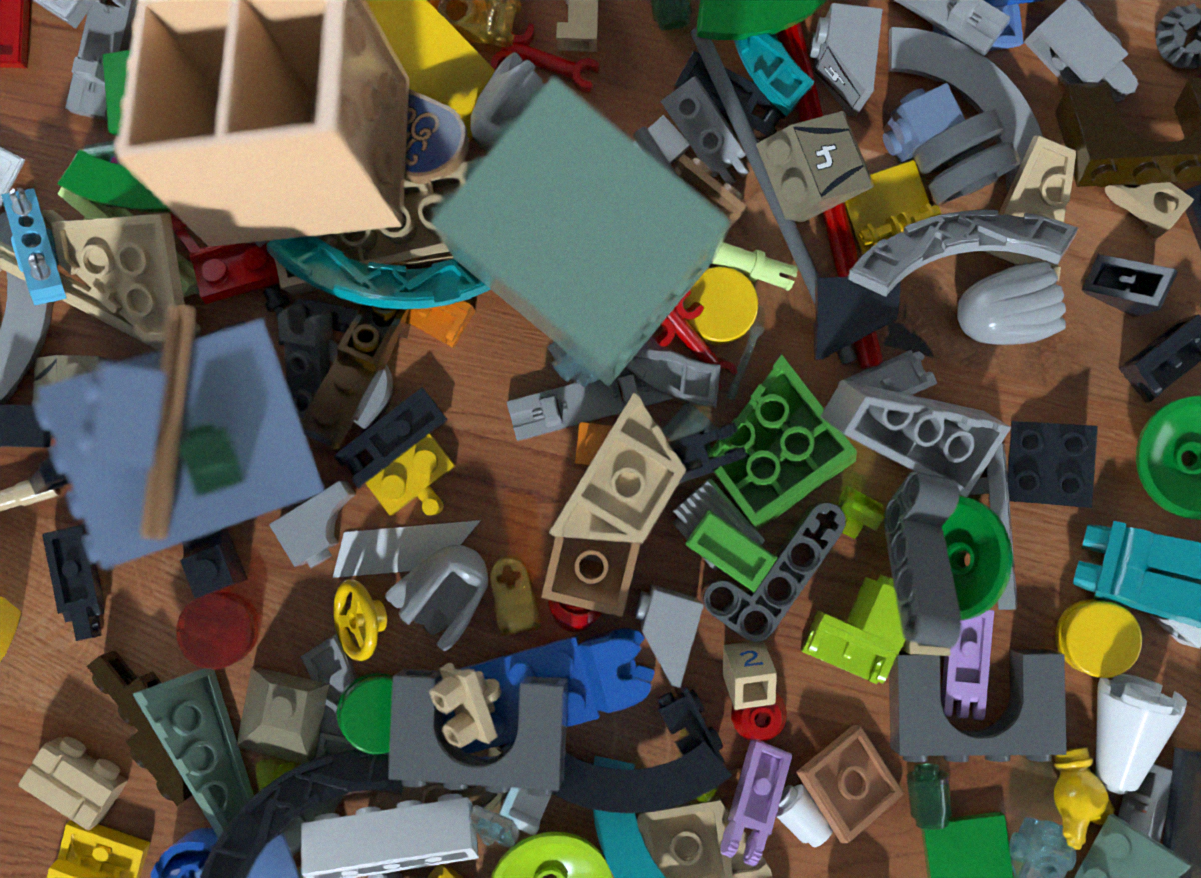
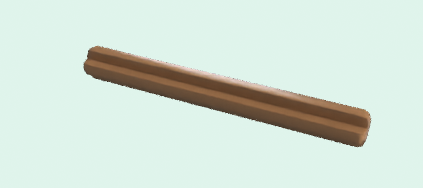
[140,305,195,539]

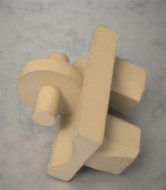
[429,663,502,748]

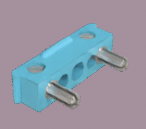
[1,188,67,306]

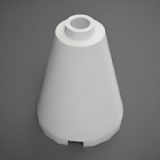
[1095,674,1187,794]

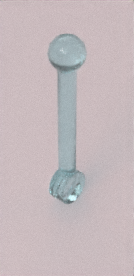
[726,321,765,400]

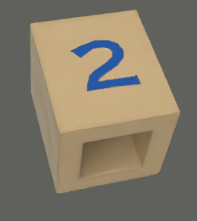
[723,640,777,710]

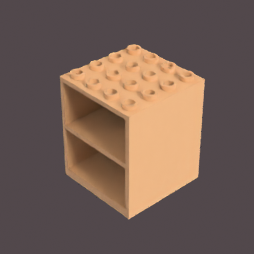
[116,0,409,247]

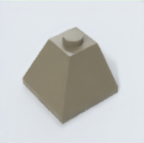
[237,666,329,764]

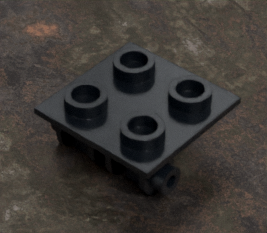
[1008,421,1098,508]

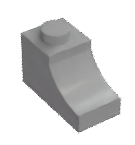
[269,481,356,568]

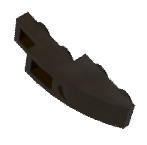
[300,304,410,449]
[86,650,192,807]

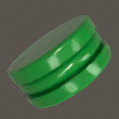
[336,672,393,754]

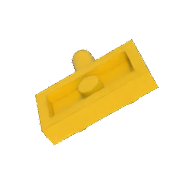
[366,434,456,516]

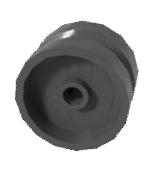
[912,109,1022,205]

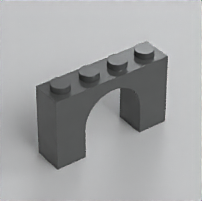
[889,649,1066,762]
[388,669,568,796]

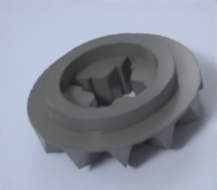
[1156,3,1201,69]

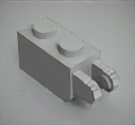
[1024,0,1139,104]

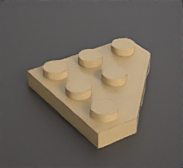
[51,213,184,342]

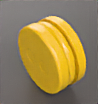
[683,267,758,345]
[1055,599,1142,678]

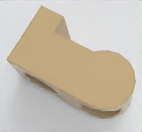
[556,0,598,52]
[1104,182,1194,239]

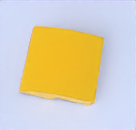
[47,819,151,878]

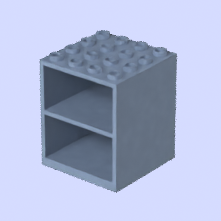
[34,319,324,569]

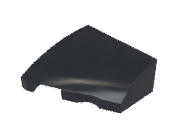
[813,277,901,360]

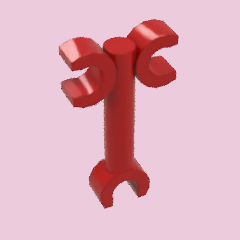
[491,16,599,93]
[654,290,738,390]

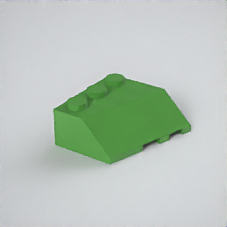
[712,354,857,531]

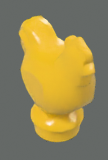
[1053,747,1115,850]

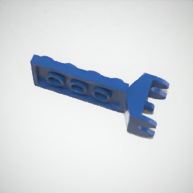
[443,628,655,754]

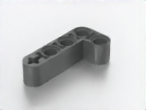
[884,472,962,648]
[701,503,846,642]

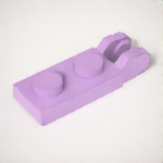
[720,740,792,866]

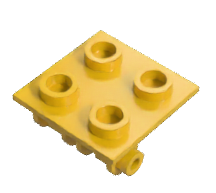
[844,160,942,256]

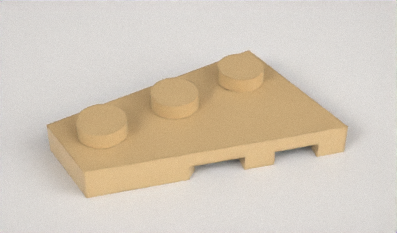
[983,136,1076,281]

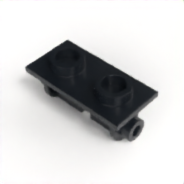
[657,686,725,763]

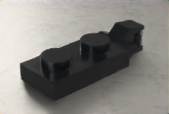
[42,524,104,641]

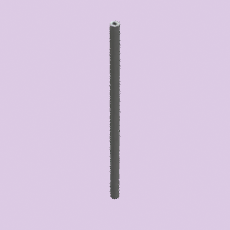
[690,27,857,365]

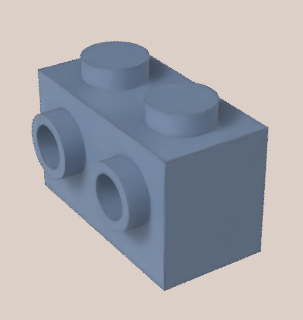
[883,83,965,164]
[77,363,166,469]

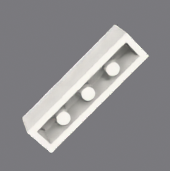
[301,794,479,878]

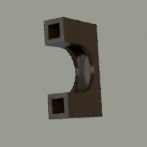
[1055,78,1201,187]

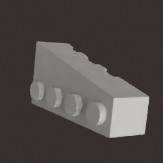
[820,380,1011,497]

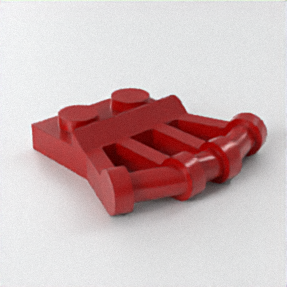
[170,212,280,304]

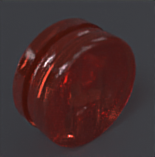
[176,591,260,670]

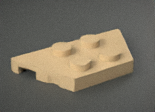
[549,393,686,543]
[636,796,772,878]

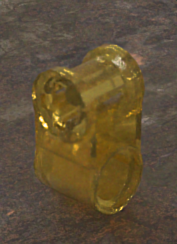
[438,0,522,47]
[491,555,542,637]

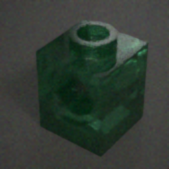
[177,423,245,498]

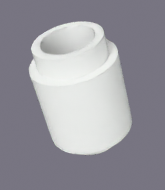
[776,784,833,847]

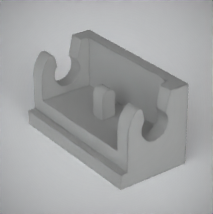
[837,350,938,395]

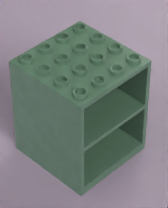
[431,77,731,387]

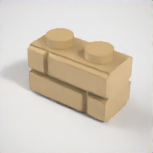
[18,737,128,830]

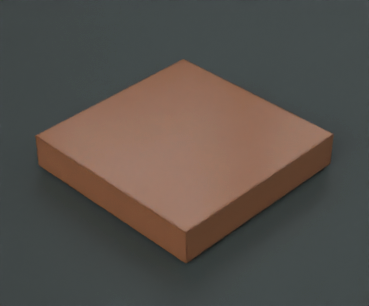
[796,724,905,843]

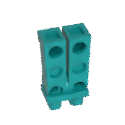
[1073,521,1201,629]

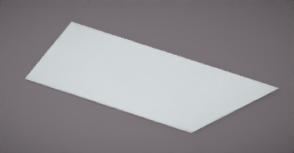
[333,520,481,578]

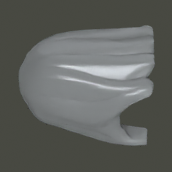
[471,52,547,153]
[957,261,1066,345]
[385,545,488,651]

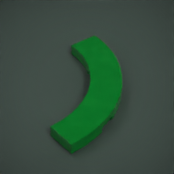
[696,0,828,40]
[57,149,172,212]

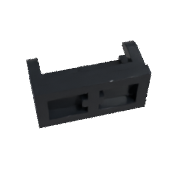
[1118,314,1201,403]

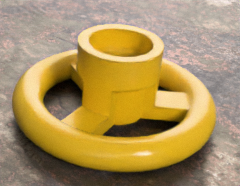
[333,580,387,661]

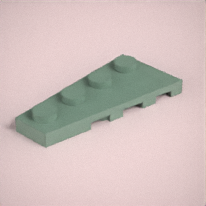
[133,665,254,838]
[1074,814,1193,878]

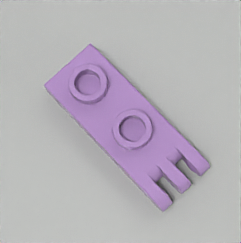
[941,609,994,720]

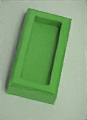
[684,510,778,592]

